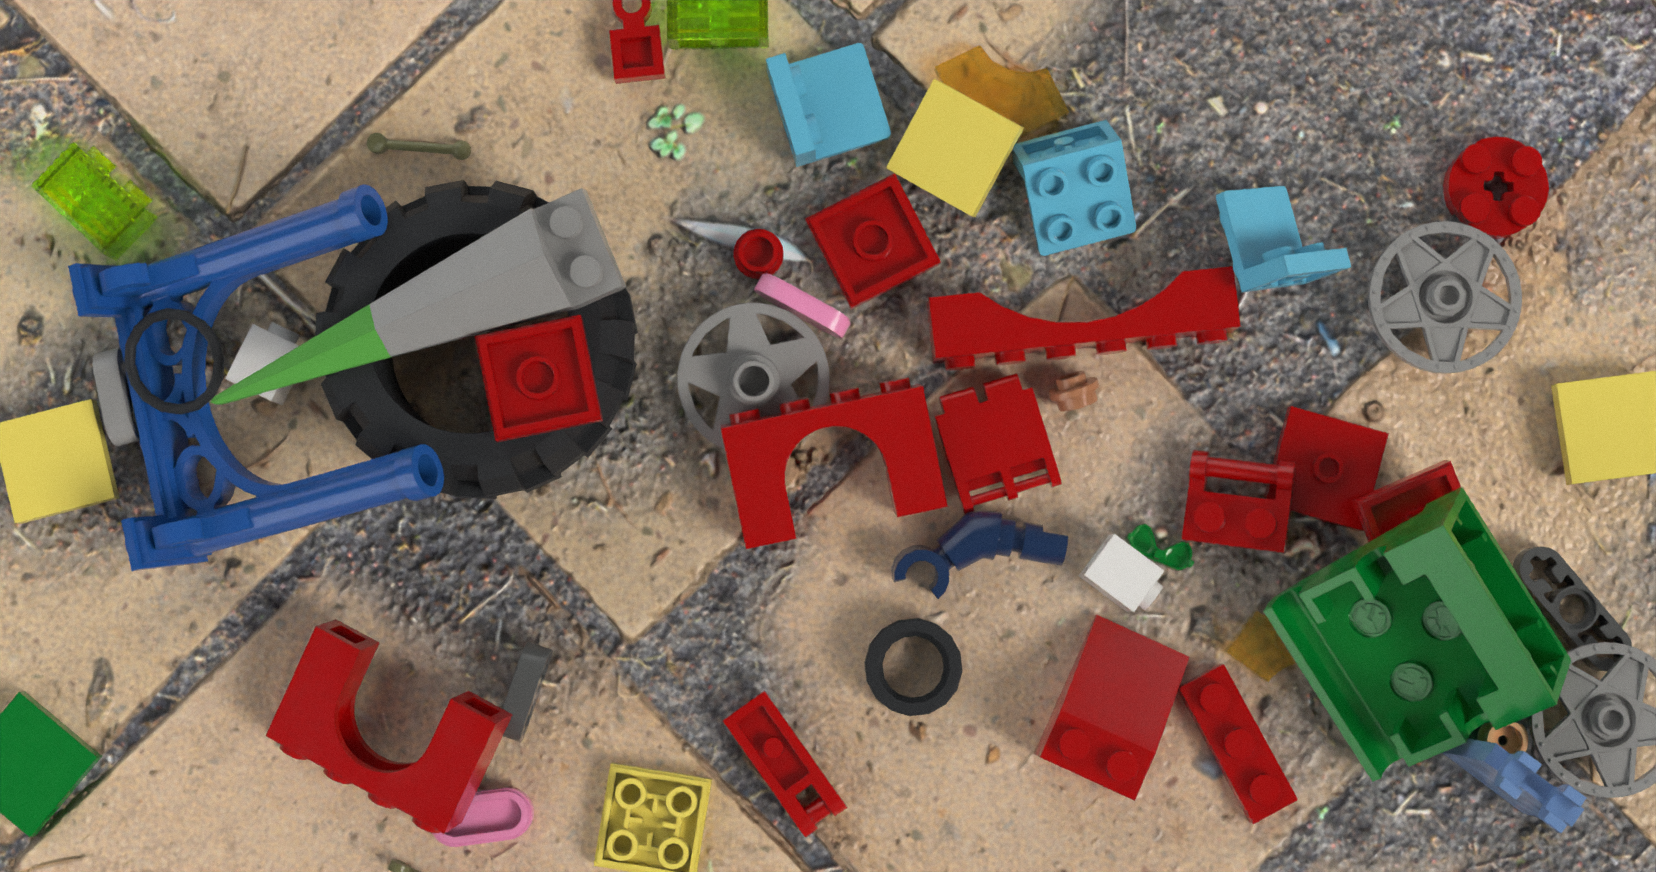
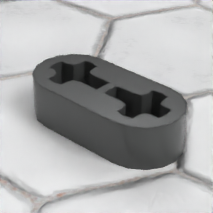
[502,642,553,742]

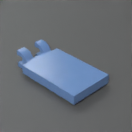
[1443,738,1587,833]

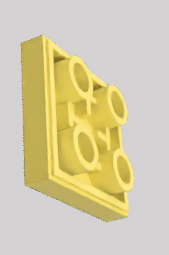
[886,79,1024,217]
[1551,371,1656,485]
[0,399,120,524]
[594,762,712,872]

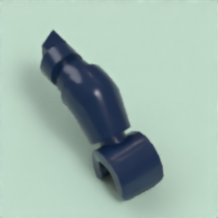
[891,511,1068,599]

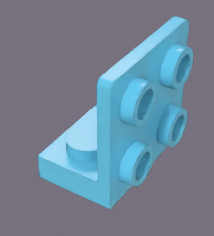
[766,43,891,167]
[1011,120,1136,256]
[1216,186,1351,293]

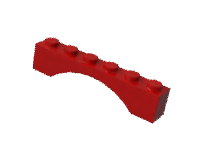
[927,266,1241,371]

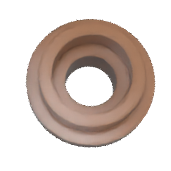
[1048,371,1099,412]

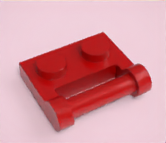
[1182,450,1296,554]

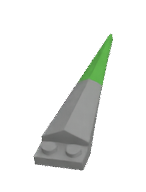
[210,188,627,405]

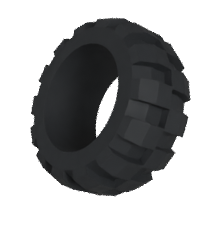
[315,180,638,499]

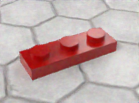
[1178,663,1298,824]

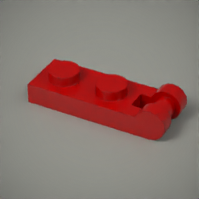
[723,690,848,837]

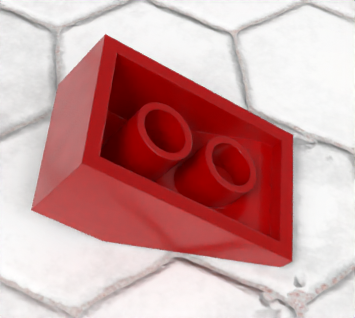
[1034,615,1190,801]

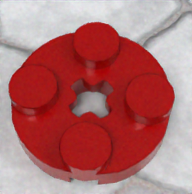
[1443,137,1549,239]

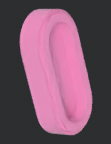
[754,273,851,339]
[432,787,534,847]

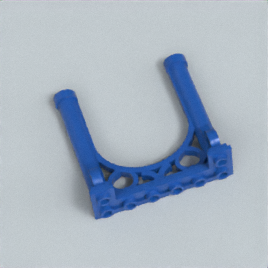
[68,184,444,571]

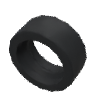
[864,618,963,716]

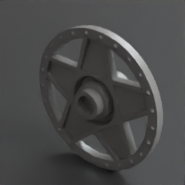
[1368,221,1522,374]
[677,303,829,449]
[1529,642,1656,798]

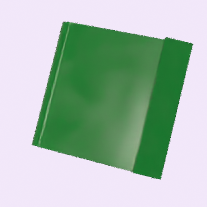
[1263,487,1571,782]

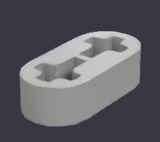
[92,347,139,446]

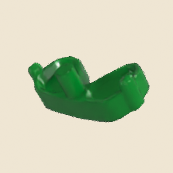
[1125,524,1194,571]

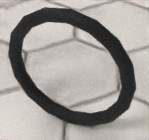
[124,308,225,415]

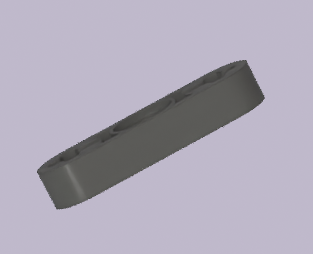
[1513,547,1632,671]

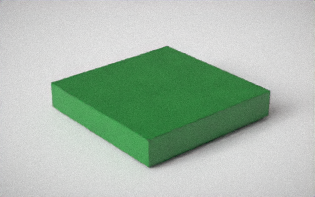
[0,691,102,837]

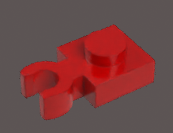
[609,0,666,84]

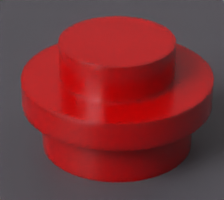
[733,229,784,280]

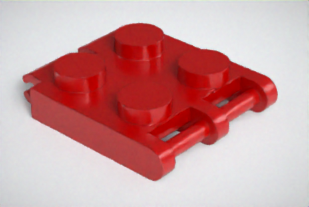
[934,373,1062,514]

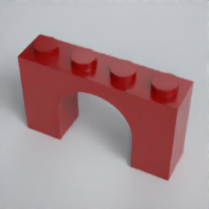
[721,377,948,549]
[266,619,513,834]

